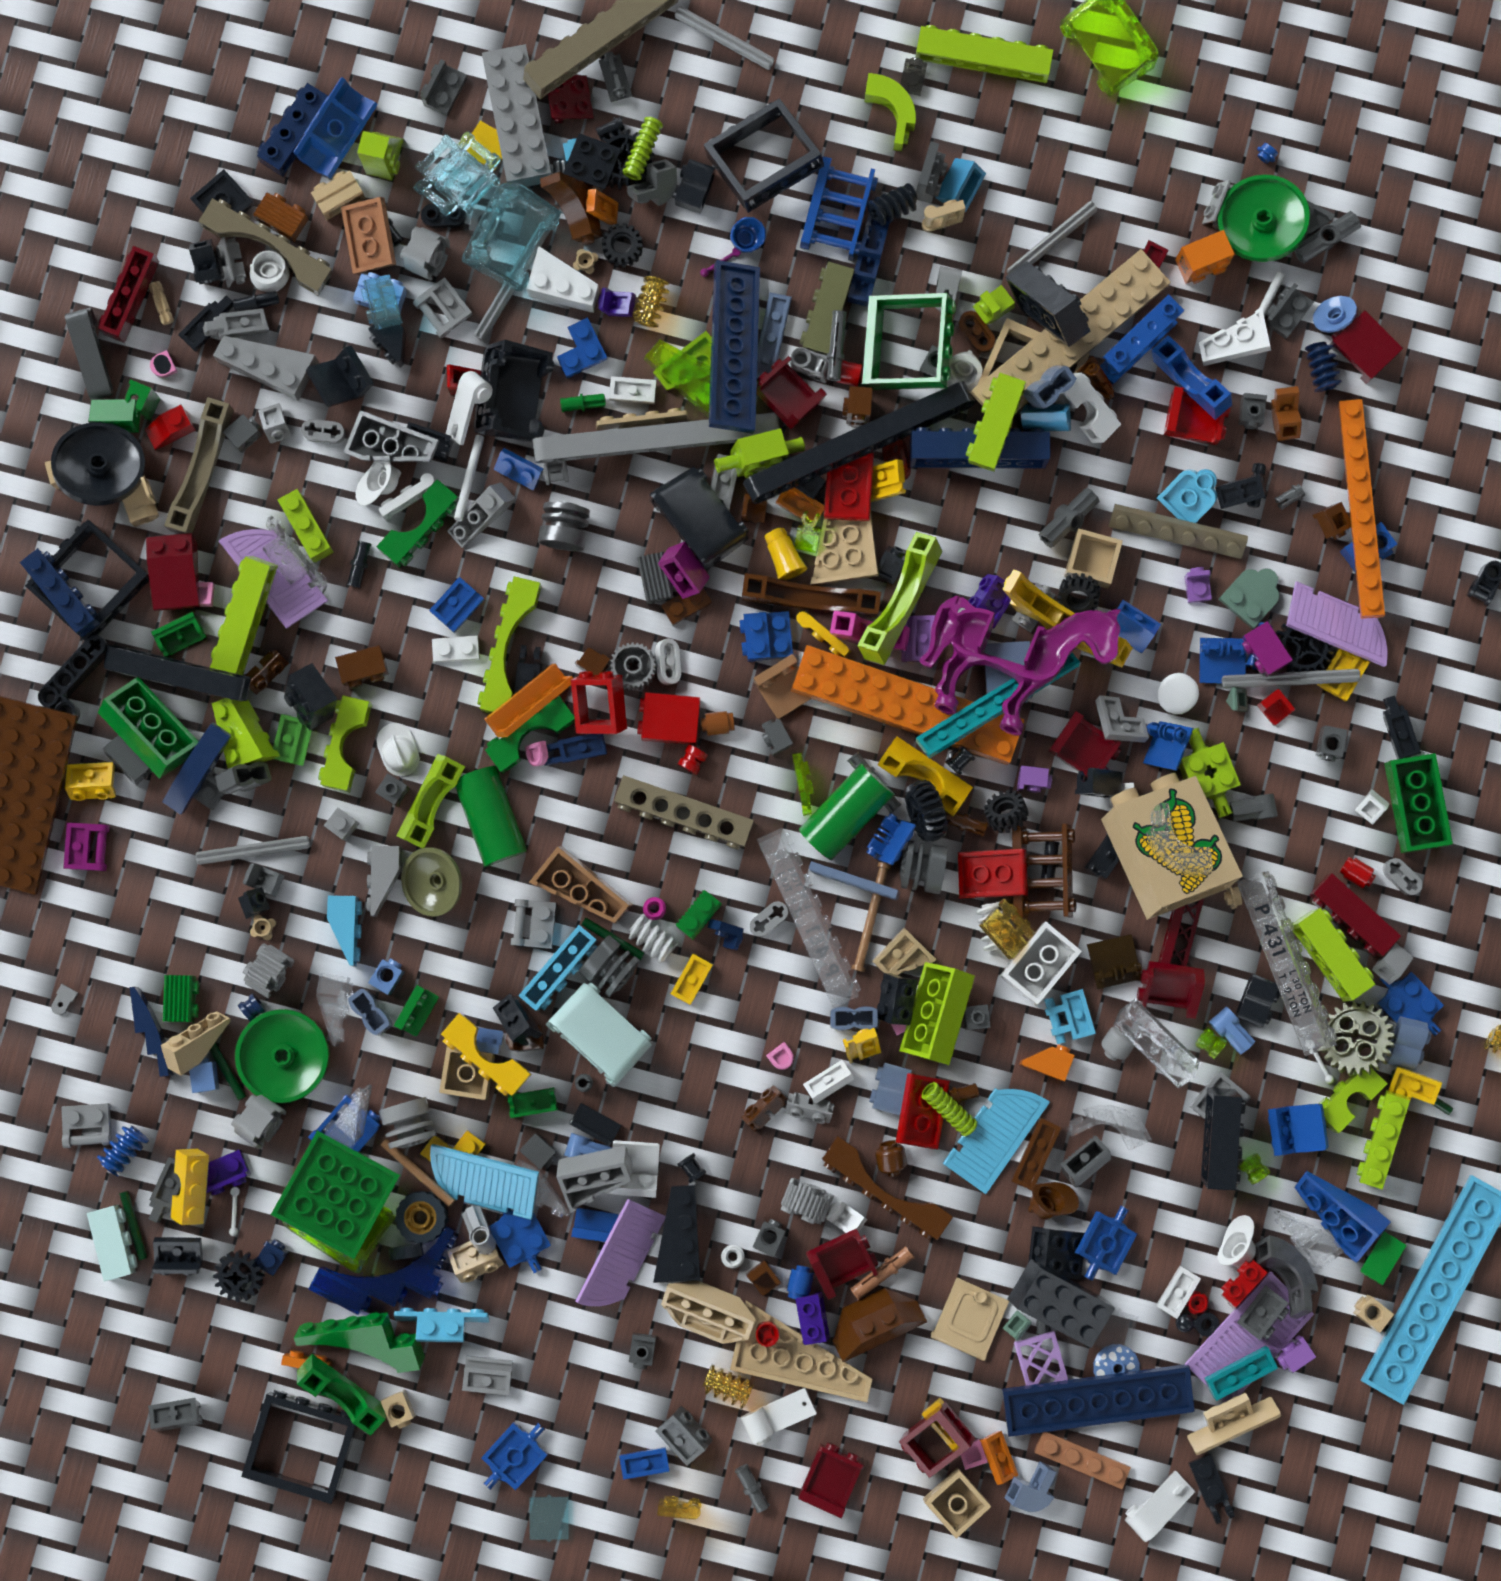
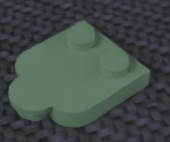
[1218,568,1279,629]

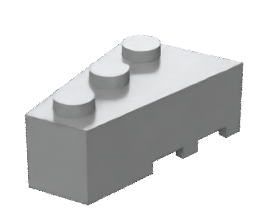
[556,1145,632,1213]

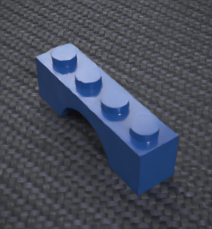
[1152,335,1232,420]

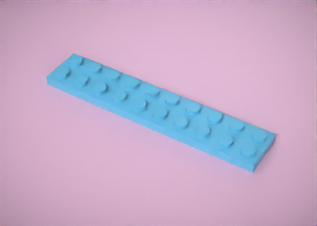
[1360,1175,1501,1405]

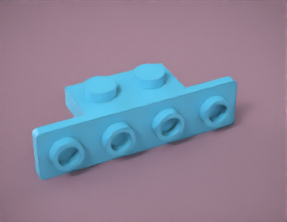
[394,1308,490,1342]

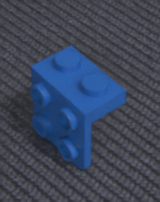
[1268,1103,1329,1156]

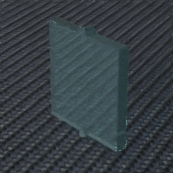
[530,1494,569,1542]

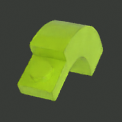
[864,73,916,151]

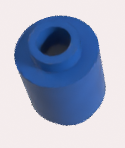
[787,1265,814,1299]

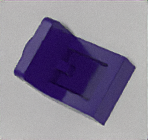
[598,288,636,317]

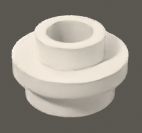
[721,1245,745,1268]

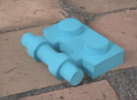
[1044,989,1096,1044]

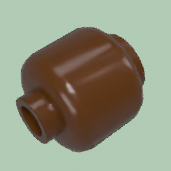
[875,1140,907,1177]

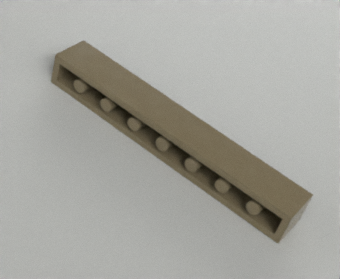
[523,0,678,99]

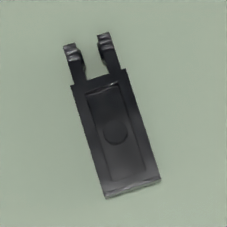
[514,645,541,694]
[1188,1453,1235,1525]

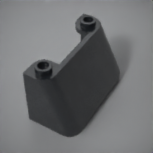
[473,339,554,442]
[649,467,749,571]

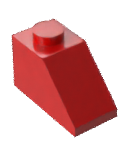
[145,405,196,450]

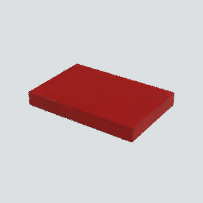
[824,453,874,521]
[958,849,1028,899]
[896,1073,950,1150]

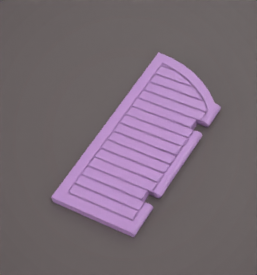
[219,529,328,629]
[1286,581,1387,667]
[575,1199,666,1306]

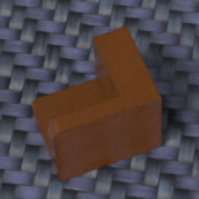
[742,494,767,524]
[575,648,611,675]
[746,1259,782,1296]

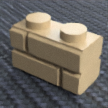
[311,170,366,220]

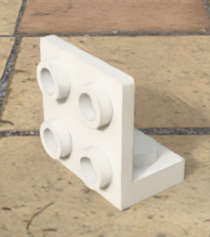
[609,1140,660,1198]

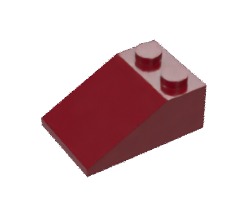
[146,533,200,611]

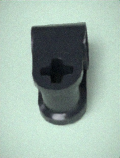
[1466,560,1501,606]

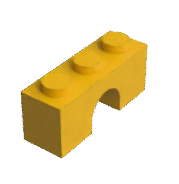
[171,1149,209,1225]

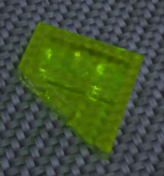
[792,753,814,816]

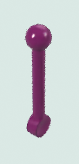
[700,248,741,277]

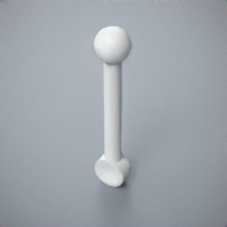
[1306,1040,1334,1084]
[229,1187,240,1236]

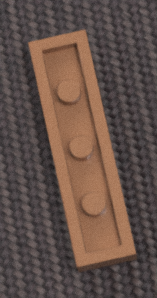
[1034,1432,1131,1489]

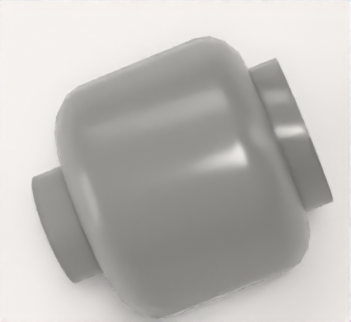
[1102,1025,1136,1061]

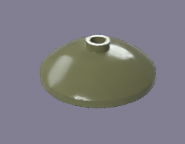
[401,847,462,916]

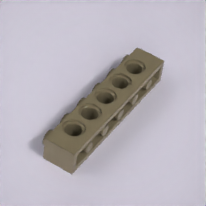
[614,775,754,850]

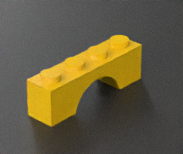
[877,736,973,816]
[441,1013,532,1096]

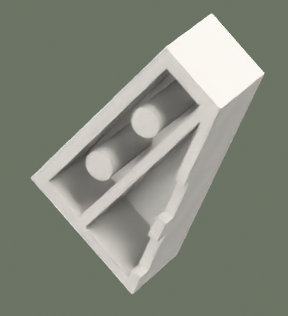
[527,246,600,313]

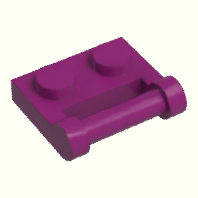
[63,823,110,871]

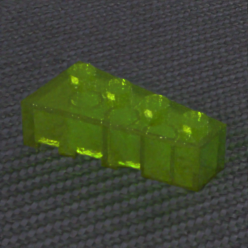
[643,339,711,418]

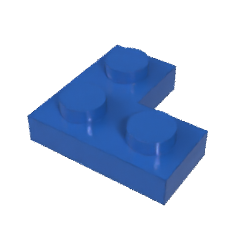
[557,317,608,378]

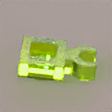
[794,511,821,553]

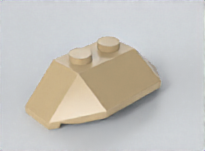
[661,1280,756,1344]

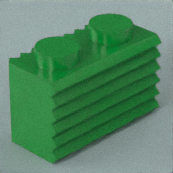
[676,890,722,940]
[163,975,200,1022]

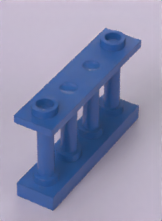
[800,156,878,261]
[1100,294,1185,386]

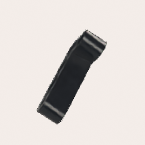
[38,635,110,720]

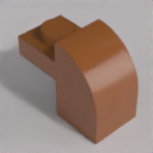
[1271,386,1302,441]

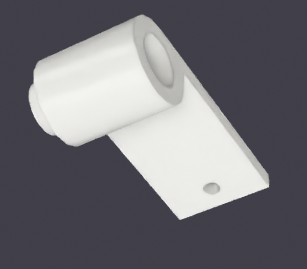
[446,371,493,445]
[740,1388,817,1446]
[1125,1471,1195,1542]

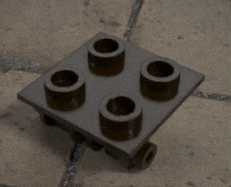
[1087,934,1142,989]

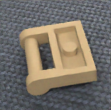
[922,199,966,232]

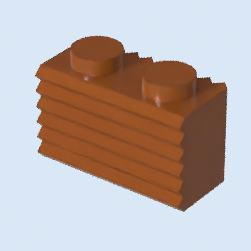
[253,192,308,242]

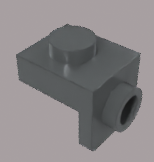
[243,863,285,897]

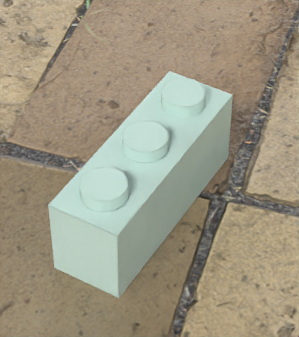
[87,1205,138,1282]

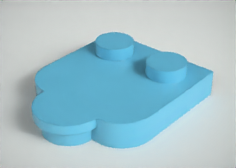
[1157,469,1217,523]

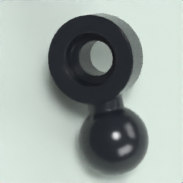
[1175,1312,1220,1337]

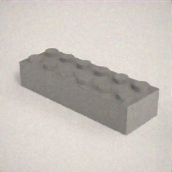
[482,44,551,190]

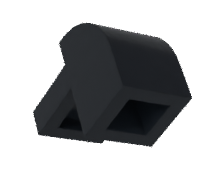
[189,239,222,285]

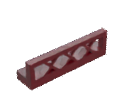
[1158,898,1204,966]

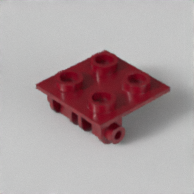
[548,75,594,124]

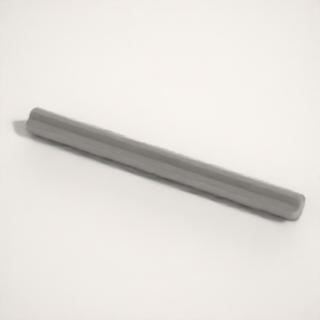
[474,222,551,341]
[1222,669,1360,689]

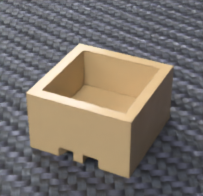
[1064,529,1123,589]

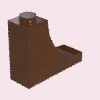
[540,172,602,245]

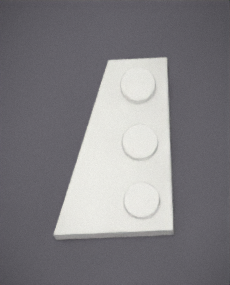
[1199,307,1271,366]

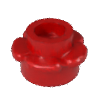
[1186,1291,1208,1314]

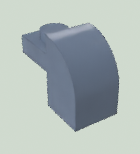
[1004,1461,1057,1512]

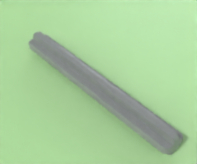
[675,6,774,70]
[1007,201,1097,275]
[196,836,310,865]

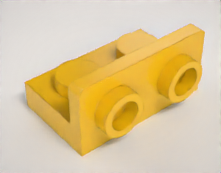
[65,762,116,801]

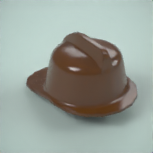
[1028,1182,1079,1220]

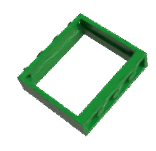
[862,293,956,390]

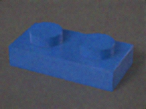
[494,448,544,490]
[619,1447,670,1480]

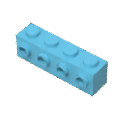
[519,925,598,1011]

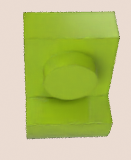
[972,285,1015,325]

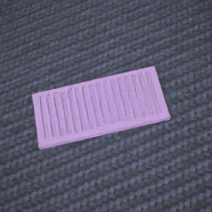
[1185,1271,1314,1402]

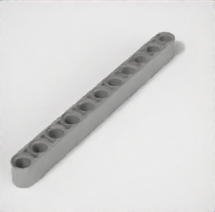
[533,413,780,463]

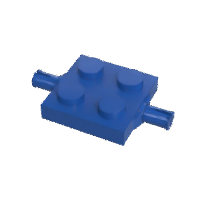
[1377,972,1444,1036]
[1075,1206,1137,1281]
[489,1208,551,1274]
[481,1422,548,1490]

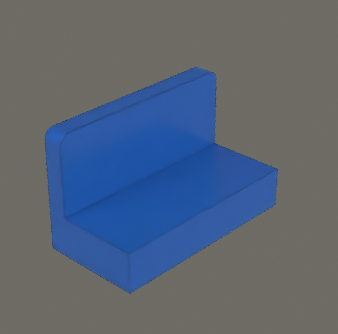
[1117,600,1161,653]
[571,1208,619,1242]

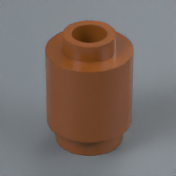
[701,711,735,736]

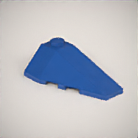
[1294,1171,1391,1263]

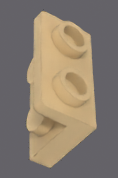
[447,1238,504,1283]

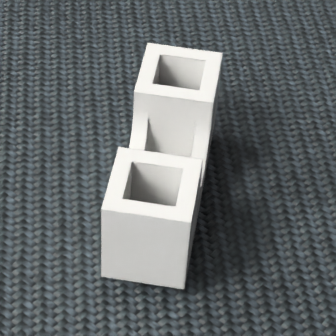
[1058,373,1121,443]

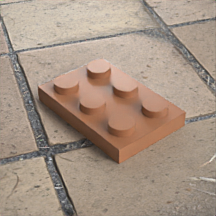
[341,197,396,275]

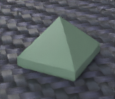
[1226,687,1248,712]
[1003,1310,1032,1341]

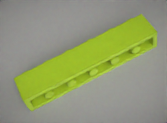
[915,25,1053,83]
[210,556,278,675]

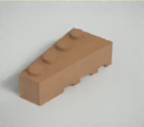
[529,846,633,923]

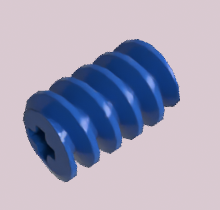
[97,1125,149,1177]

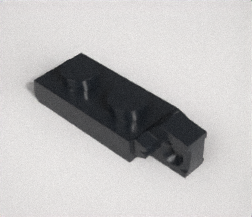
[178,295,234,352]
[1383,695,1421,759]

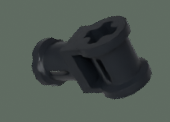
[945,745,976,775]

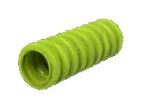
[622,117,663,180]
[922,1082,978,1137]

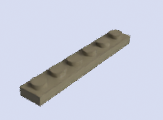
[1108,504,1248,559]

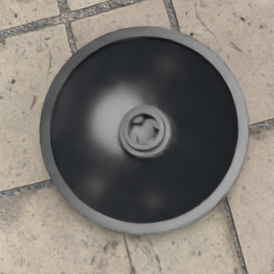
[51,422,145,506]

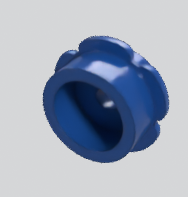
[1257,143,1278,164]

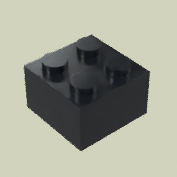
[284,663,338,731]

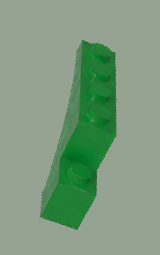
[294,1312,425,1373]

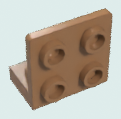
[753,654,811,719]

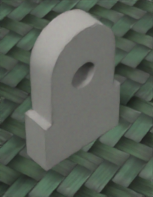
[51,984,78,1015]

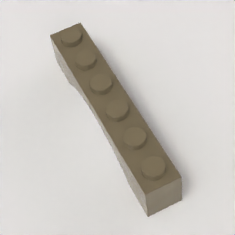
[199,198,332,296]
[164,397,234,534]

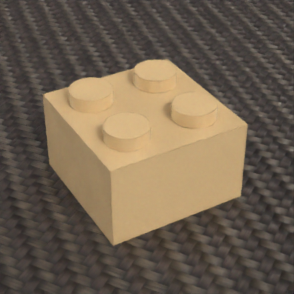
[439,1046,495,1100]
[923,1467,991,1539]

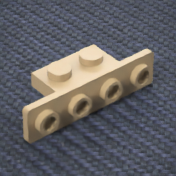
[596,408,687,431]
[1187,1393,1281,1455]

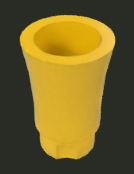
[765,527,808,581]

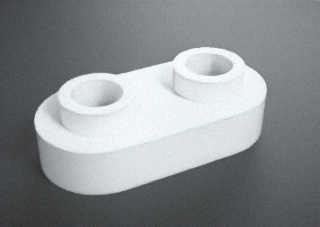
[655,638,681,685]

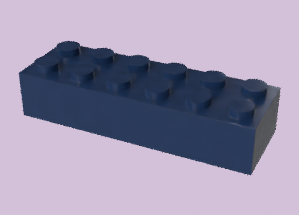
[910,428,1050,469]

